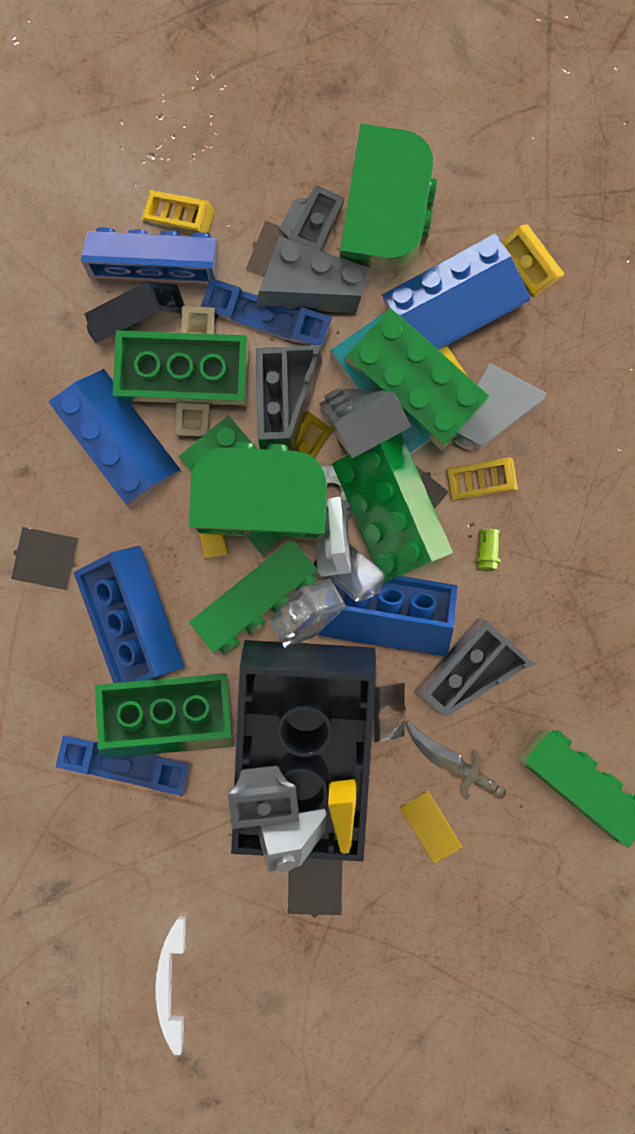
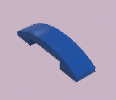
[200,278,332,348]
[56,735,190,796]

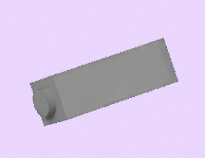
[455,363,547,451]

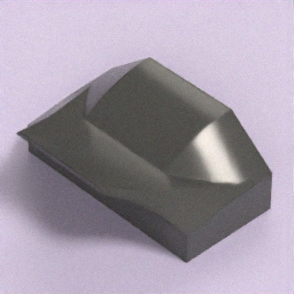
[279,185,345,251]
[228,766,299,829]

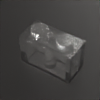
[269,578,346,647]

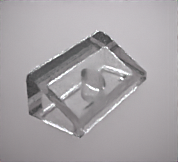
[313,544,385,602]

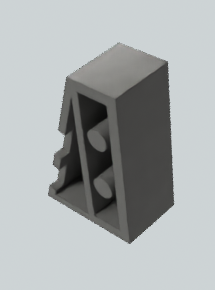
[255,236,371,313]
[256,345,323,451]
[319,388,411,458]
[415,618,534,717]

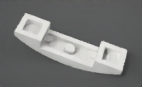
[156,916,186,1055]

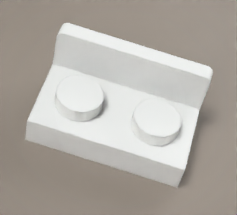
[316,496,351,577]

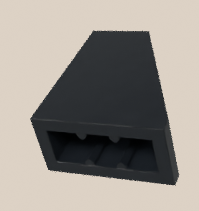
[84,281,185,344]

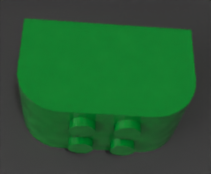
[340,123,438,273]
[188,443,327,540]

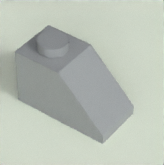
[259,809,326,872]

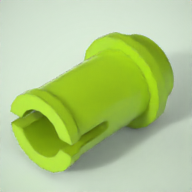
[475,529,501,570]

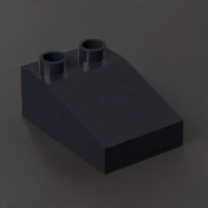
[231,640,376,862]

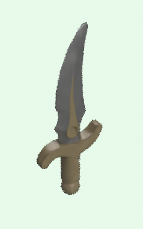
[406,721,506,800]

